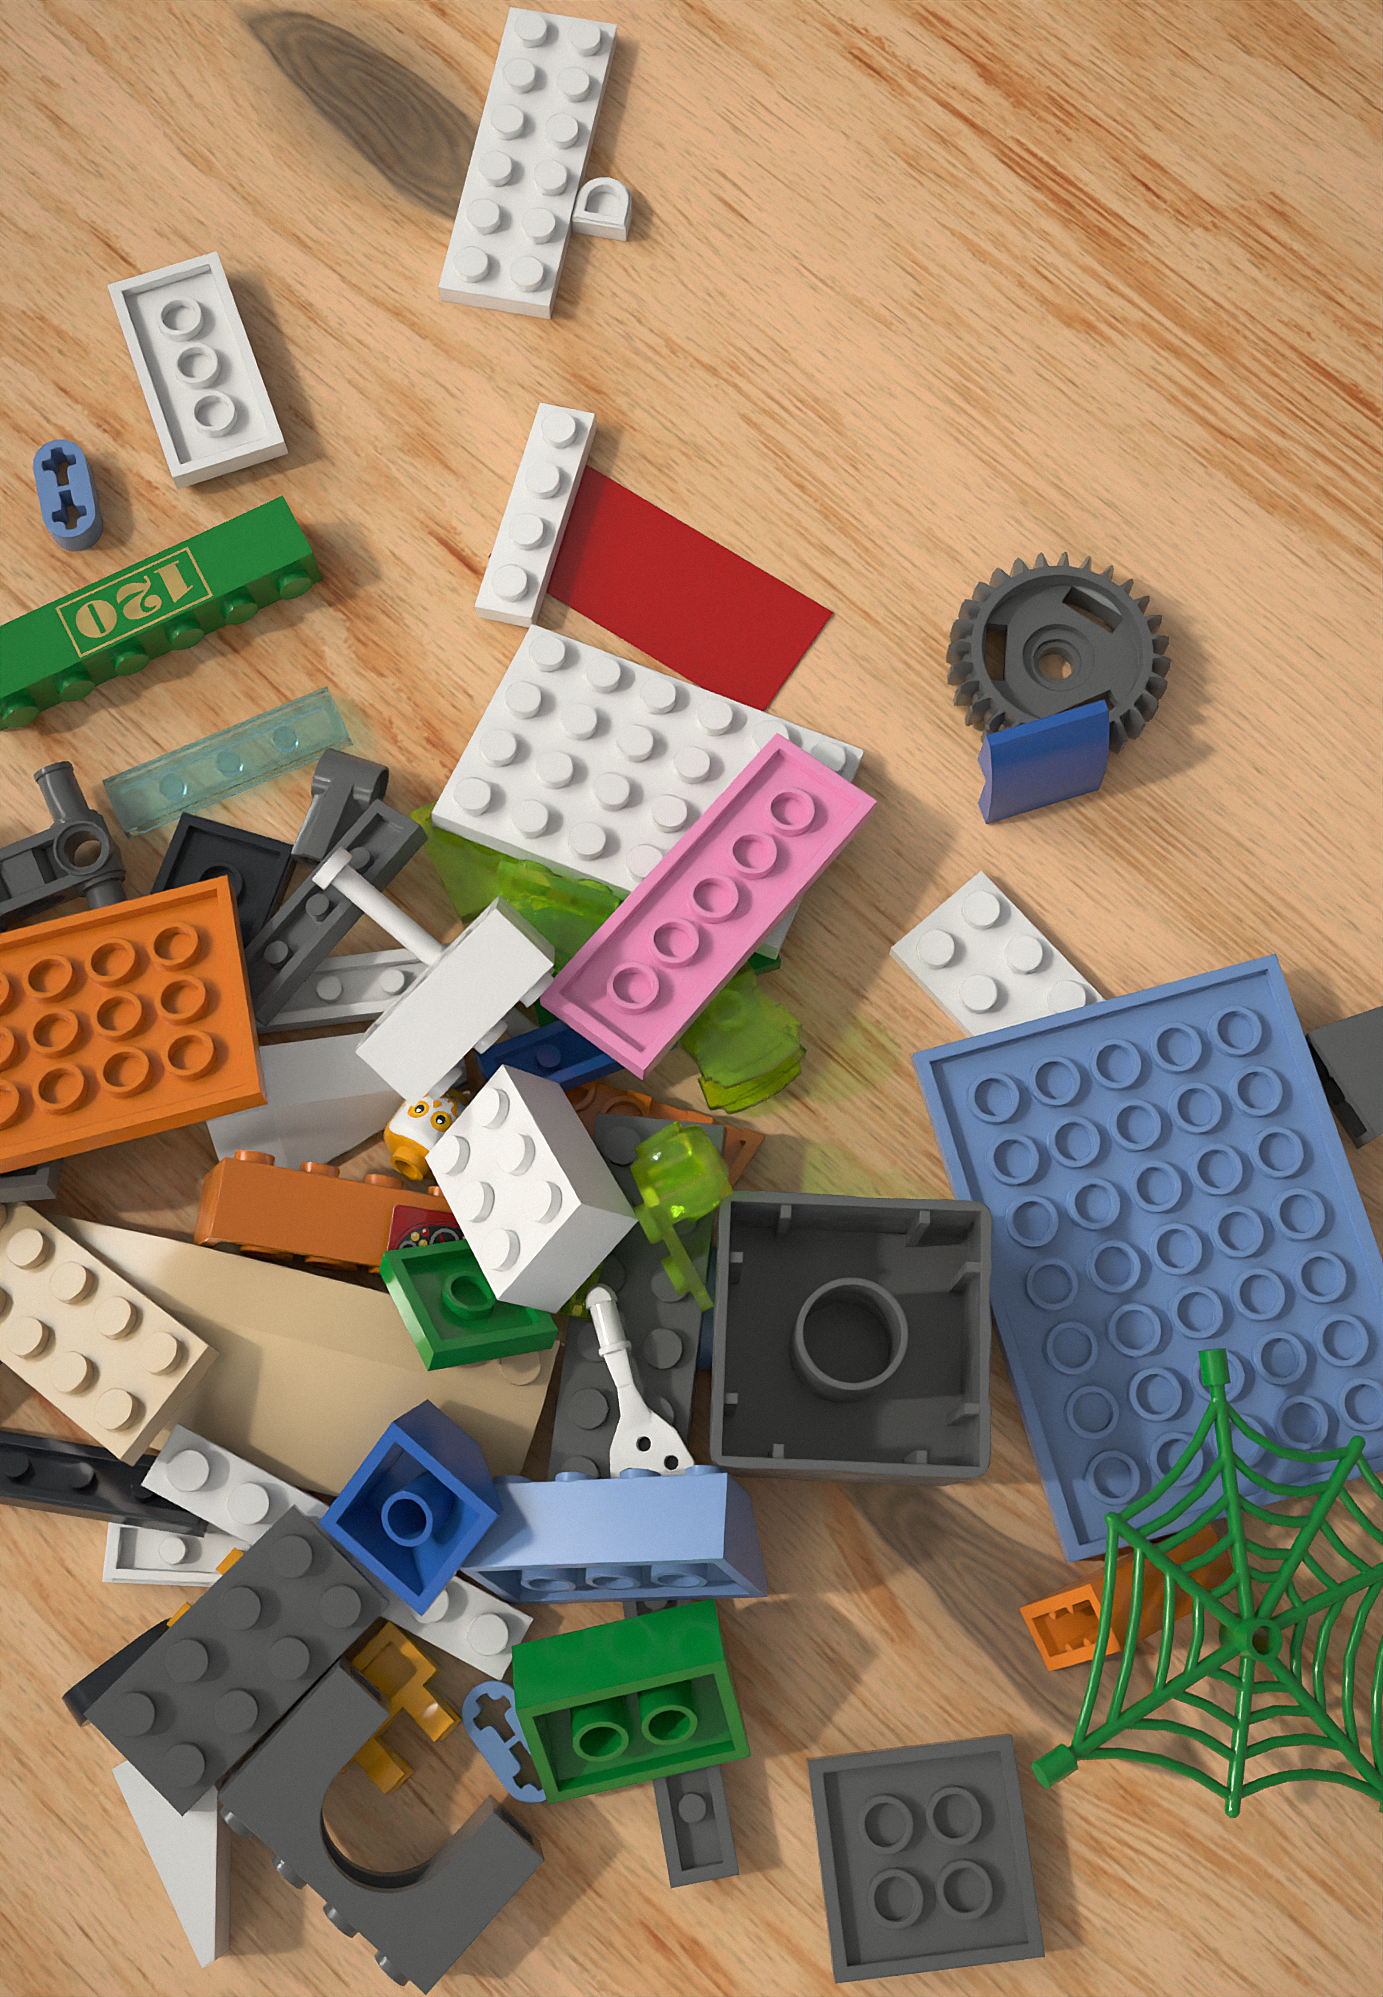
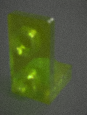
[633,1141,734,1312]

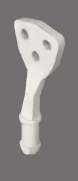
[585,1283,696,1479]

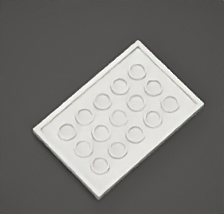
[431,624,865,960]

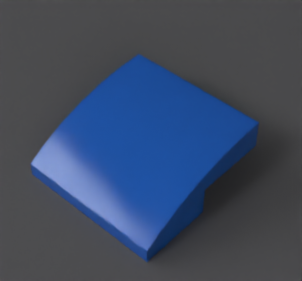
[978,700,1110,824]

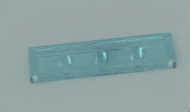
[102,686,353,839]

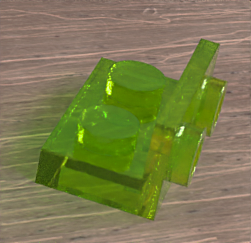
[491,860,621,973]

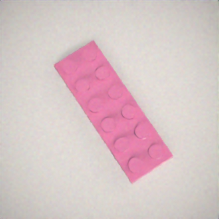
[540,733,877,1080]

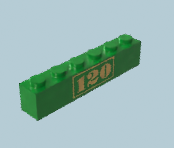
[0,495,323,731]

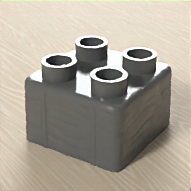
[709,1191,992,1486]

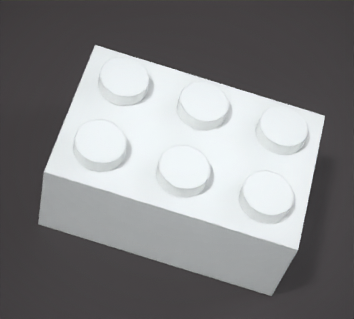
[355,895,555,1107]
[425,1064,639,1314]

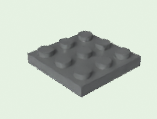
[806,1733,1045,1984]

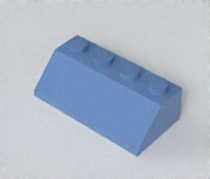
[459,1465,768,1605]

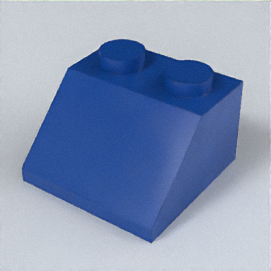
[318,1399,504,1616]

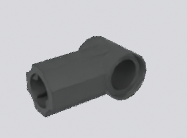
[291,748,389,871]

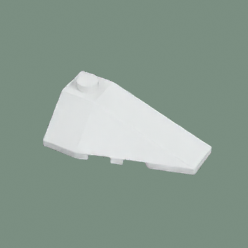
[206,1033,469,1171]

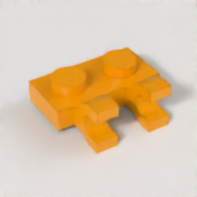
[338,1621,462,1795]

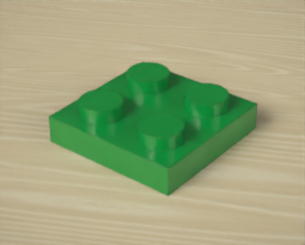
[379,1239,559,1371]

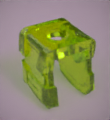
[679,961,807,1115]

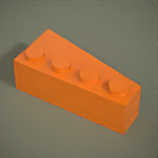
[192,1150,453,1278]

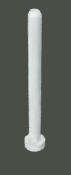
[312,846,539,1038]

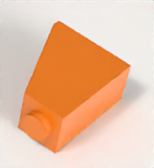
[1019,1523,1236,1672]

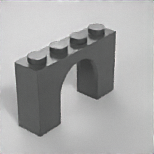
[217,1654,545,1995]

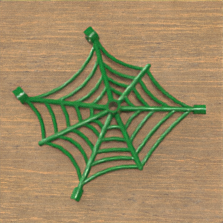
[1031,1348,1383,1818]

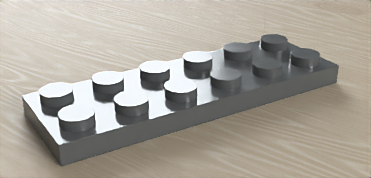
[547,1113,727,1482]

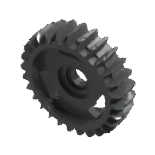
[946,552,1171,755]

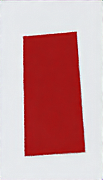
[488,464,834,712]

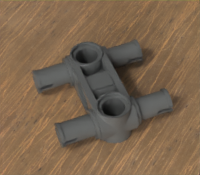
[0,761,128,933]

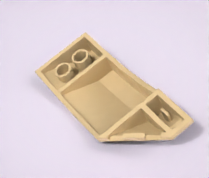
[45,1212,560,1497]

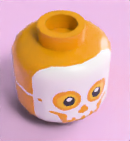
[383,1088,470,1182]

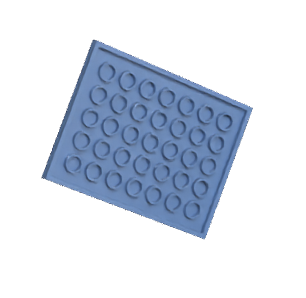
[911,954,1383,1563]

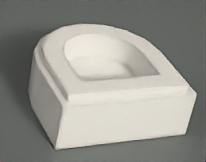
[571,177,632,241]

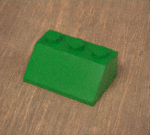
[511,1598,751,1805]

